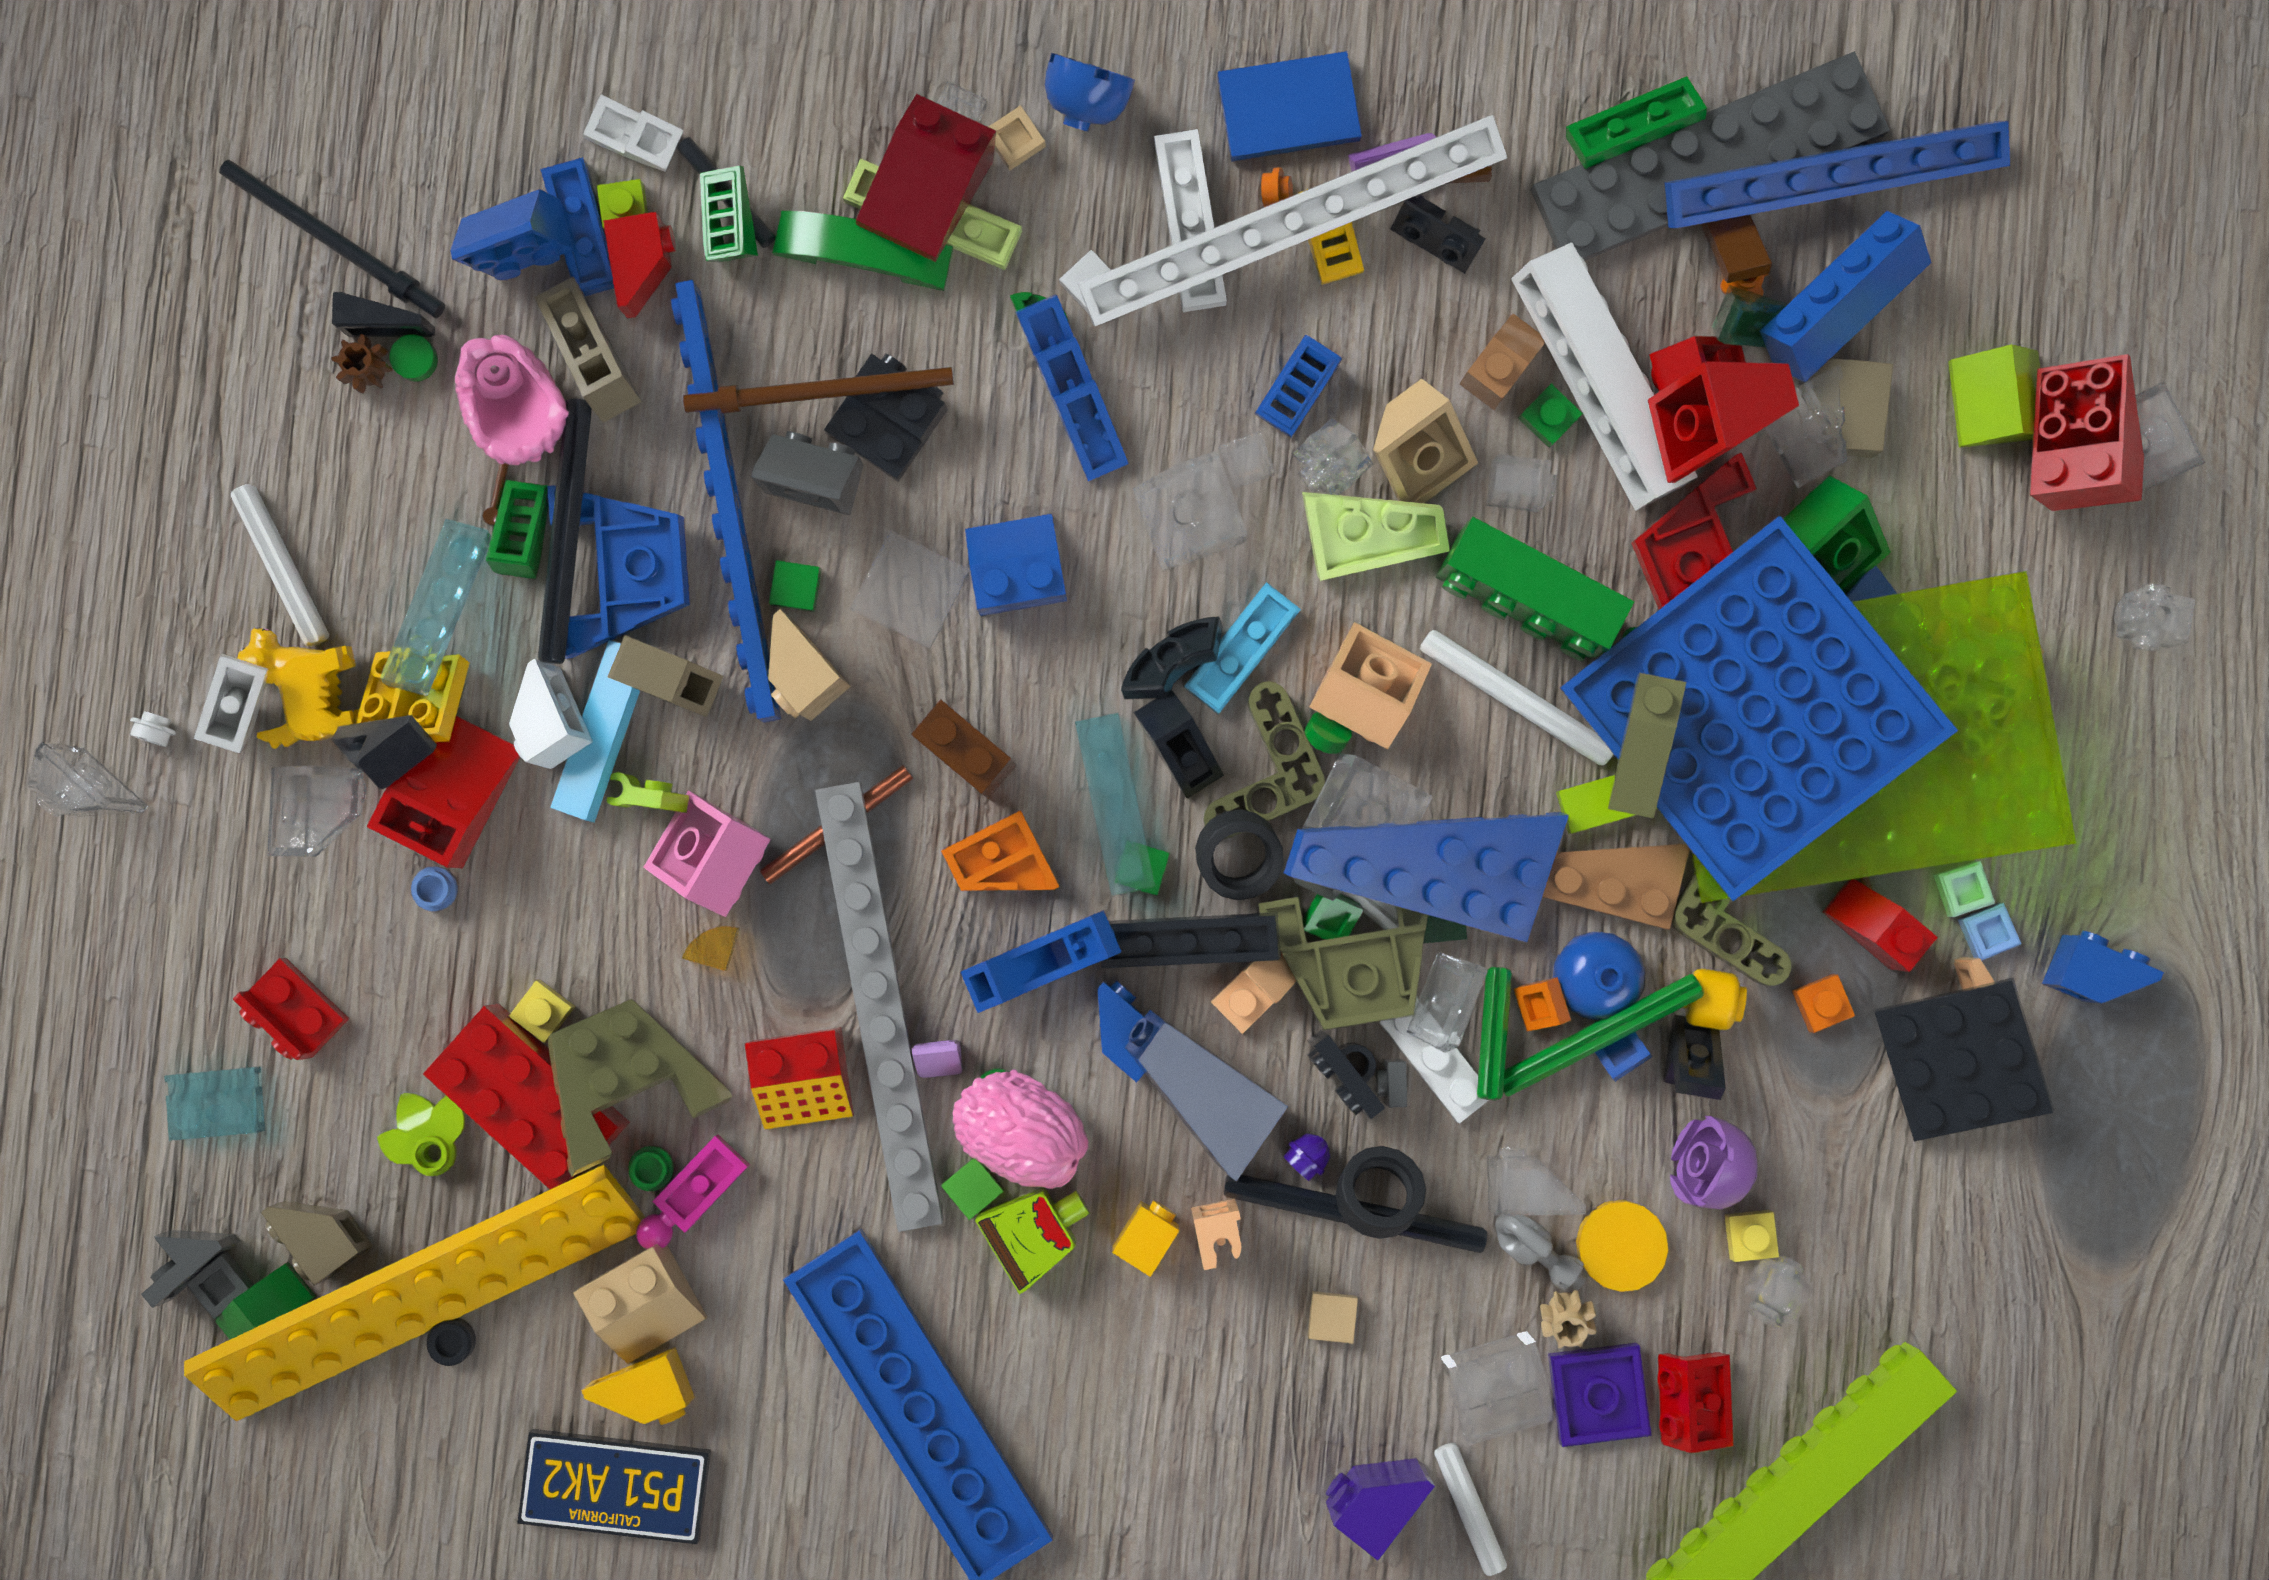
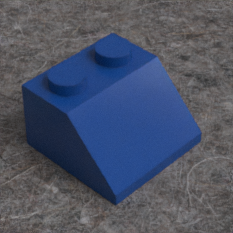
[965,514,1067,616]

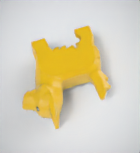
[237,628,359,749]

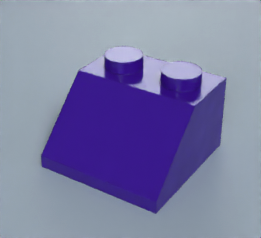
[1326,1458,1435,1561]

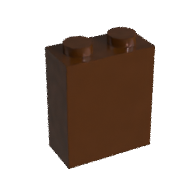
[911,699,1017,799]

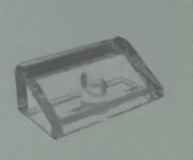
[1406,953,1488,1053]

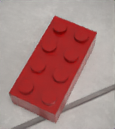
[423,1003,630,1189]

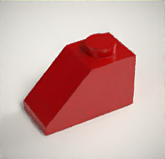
[603,212,676,319]
[1649,336,1746,392]
[1822,878,1938,972]

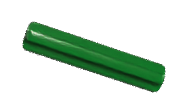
[1477,967,1512,1101]

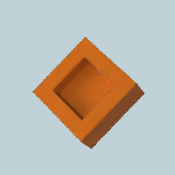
[1792,974,1855,1033]
[1514,977,1571,1031]

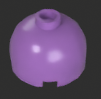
[1670,1116,1758,1209]

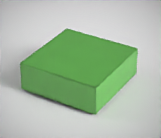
[941,1158,1005,1220]

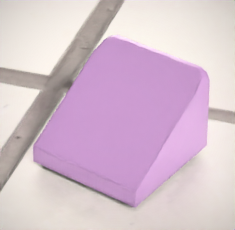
[912,1039,963,1078]

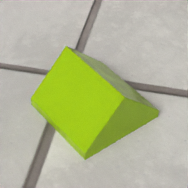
[1948,344,2040,448]

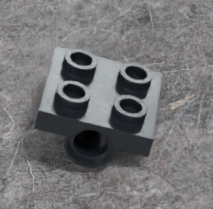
[1307,1030,1385,1119]

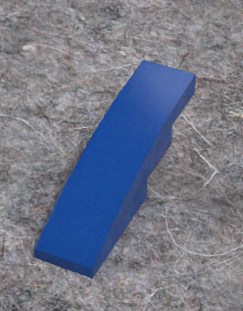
[1015,294,1129,481]

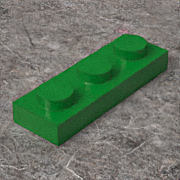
[1566,76,1707,169]

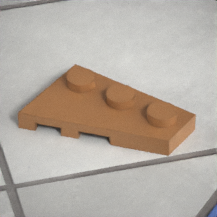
[1542,844,1690,930]

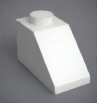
[194,654,268,753]
[509,659,593,769]

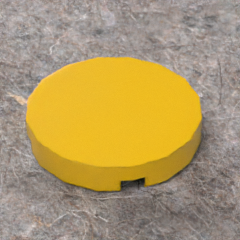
[1576,1200,1668,1292]

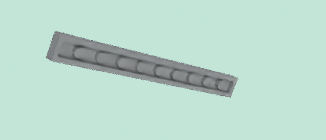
[815,782,943,1232]

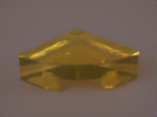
[682,926,740,971]

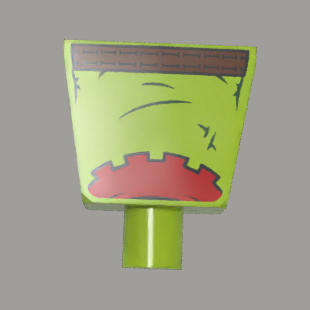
[975,1187,1090,1295]

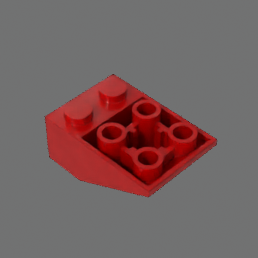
[2030,354,2144,511]
[366,716,520,869]

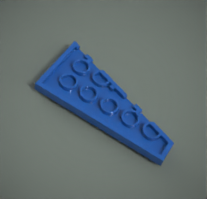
[1284,812,1569,942]

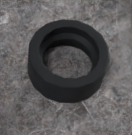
[1195,810,1284,900]
[1335,1146,1426,1239]

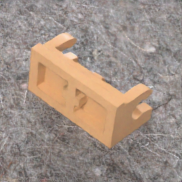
[1191,1199,1241,1270]

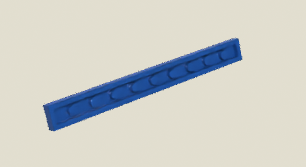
[671,280,782,723]

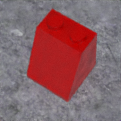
[1648,361,1800,483]

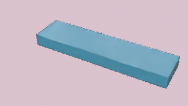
[550,640,640,823]

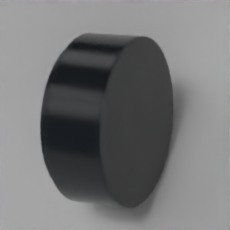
[427,1318,476,1366]

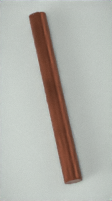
[760,765,914,885]

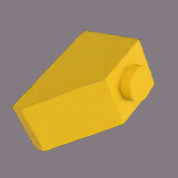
[581,1347,695,1425]

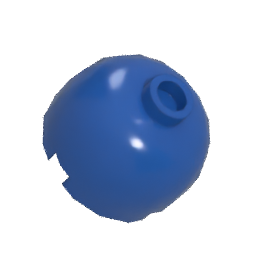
[1044,53,1135,132]
[1553,931,1646,1020]

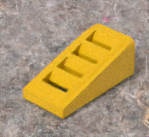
[1298,189,1364,285]

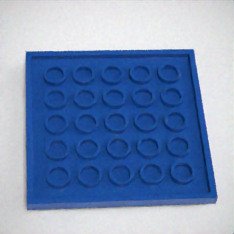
[1560,516,1958,901]

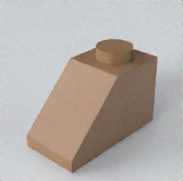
[1460,314,1545,410]

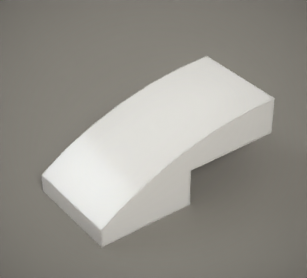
[583,95,683,172]

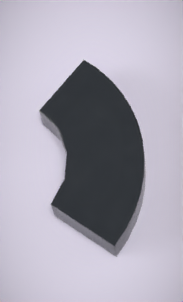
[1121,616,1223,700]

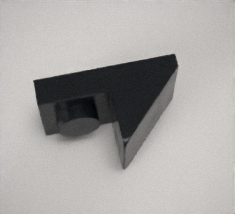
[332,715,437,789]
[1664,1014,1726,1100]

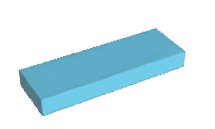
[1184,582,1301,715]

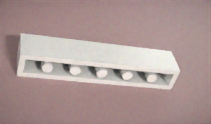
[1511,243,1698,511]

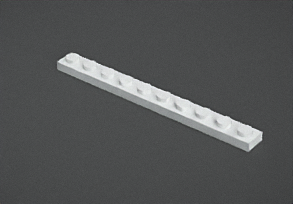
[1078,115,1507,326]

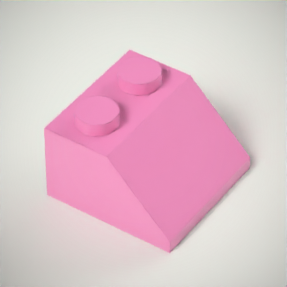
[643,791,771,917]

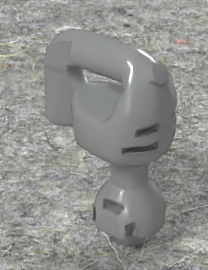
[1495,1215,1587,1291]

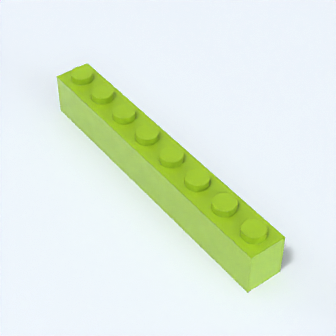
[1646,1342,1958,1580]

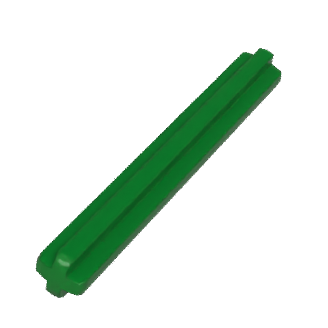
[1503,974,1704,1096]

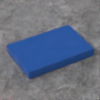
[1217,51,1362,162]

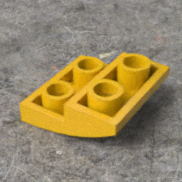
[356,649,470,742]

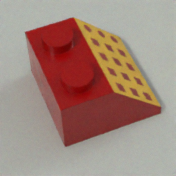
[744,1027,854,1130]

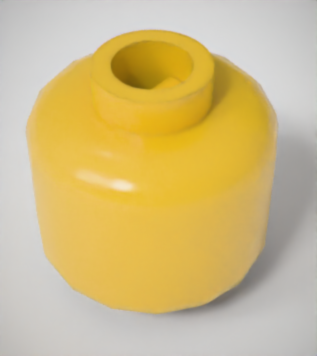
[1682,968,1747,1031]

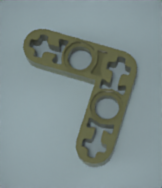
[1203,681,1325,839]
[1672,864,1791,986]

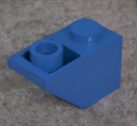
[2042,931,2164,1004]
[1098,980,1151,1083]

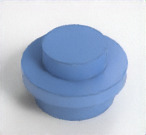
[411,867,458,911]

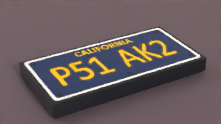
[517,1429,711,1544]

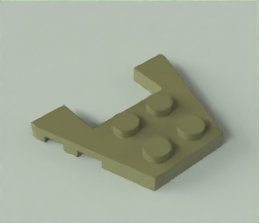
[1258,897,1428,1031]
[547,999,732,1176]

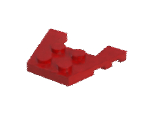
[1631,452,1757,610]

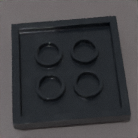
[1875,978,2054,1142]

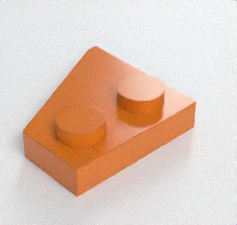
[941,810,1060,891]

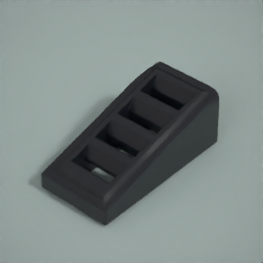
[332,292,435,337]

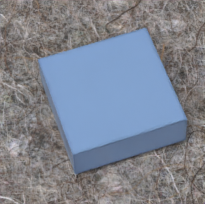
[1958,903,2021,961]

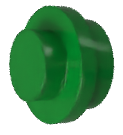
[628,1146,674,1191]

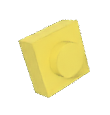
[509,980,576,1043]
[1725,1210,1779,1262]

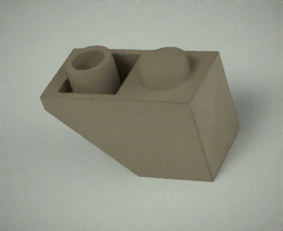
[607,635,724,717]
[261,1201,373,1285]

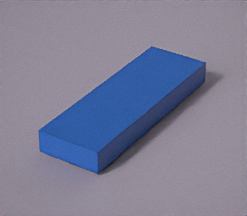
[540,157,614,296]

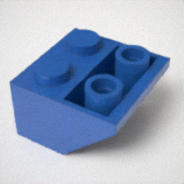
[450,189,574,280]

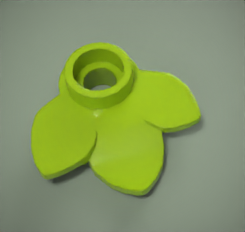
[377,1093,465,1176]

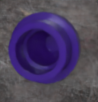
[1283,1134,1330,1181]

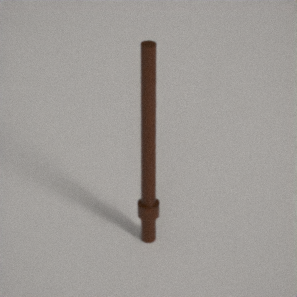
[683,367,954,414]

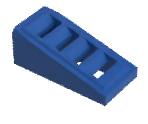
[1255,335,1342,438]

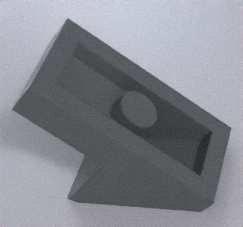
[141,1230,240,1308]

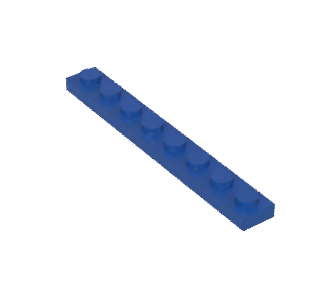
[1664,120,2010,228]

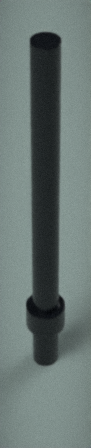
[219,160,445,318]

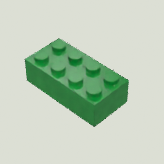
[1435,516,1635,661]

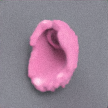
[455,335,569,465]
[952,1069,1089,1189]

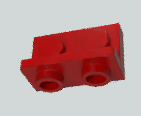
[233,958,350,1060]
[1657,1352,1734,1453]

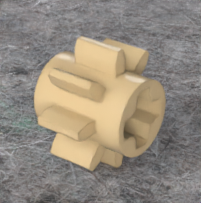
[1540,1290,1597,1348]

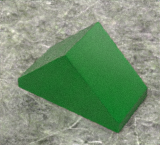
[215,1262,316,1339]

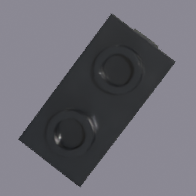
[1390,194,1486,274]

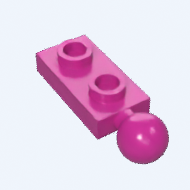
[636,1134,750,1249]

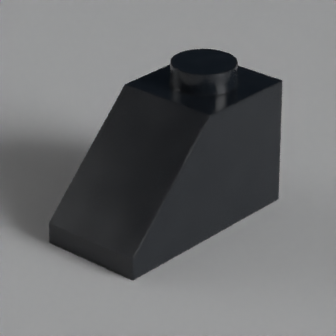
[1133,689,1224,799]

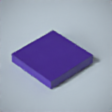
[1548,1343,1652,1447]

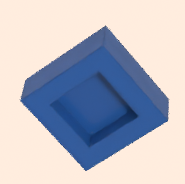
[1595,1032,1652,1082]

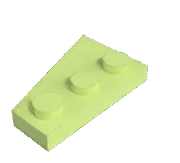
[1302,492,1450,581]

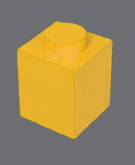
[1112,1200,1180,1277]

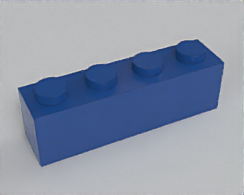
[1760,211,1932,382]

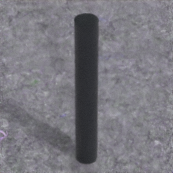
[677,137,776,248]

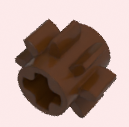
[331,334,393,394]

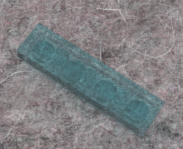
[380,519,491,696]
[1075,713,1155,897]

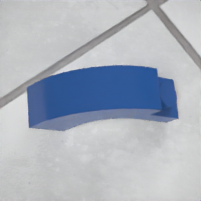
[960,910,1121,1013]

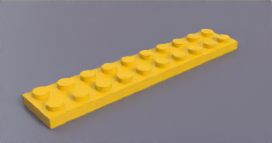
[184,1165,645,1422]

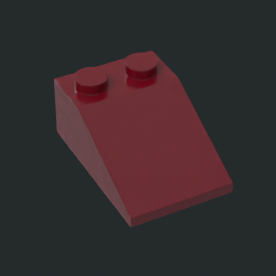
[856,93,996,262]

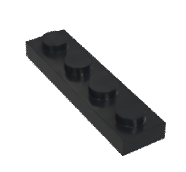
[1101,912,1281,968]

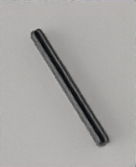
[538,398,592,664]
[1223,1175,1487,1253]

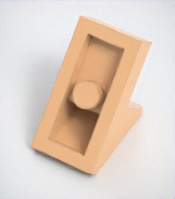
[1210,953,1296,1034]

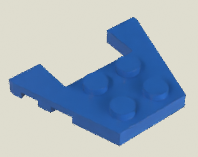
[547,485,690,659]

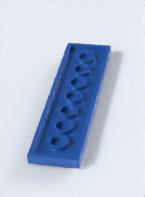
[783,1228,1053,1580]

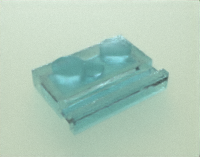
[164,1066,265,1141]

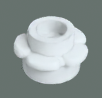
[130,711,176,747]

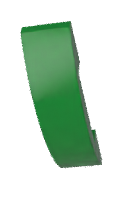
[772,211,953,291]

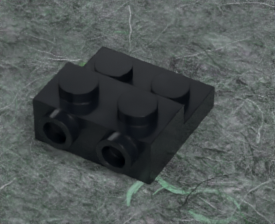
[824,353,948,482]

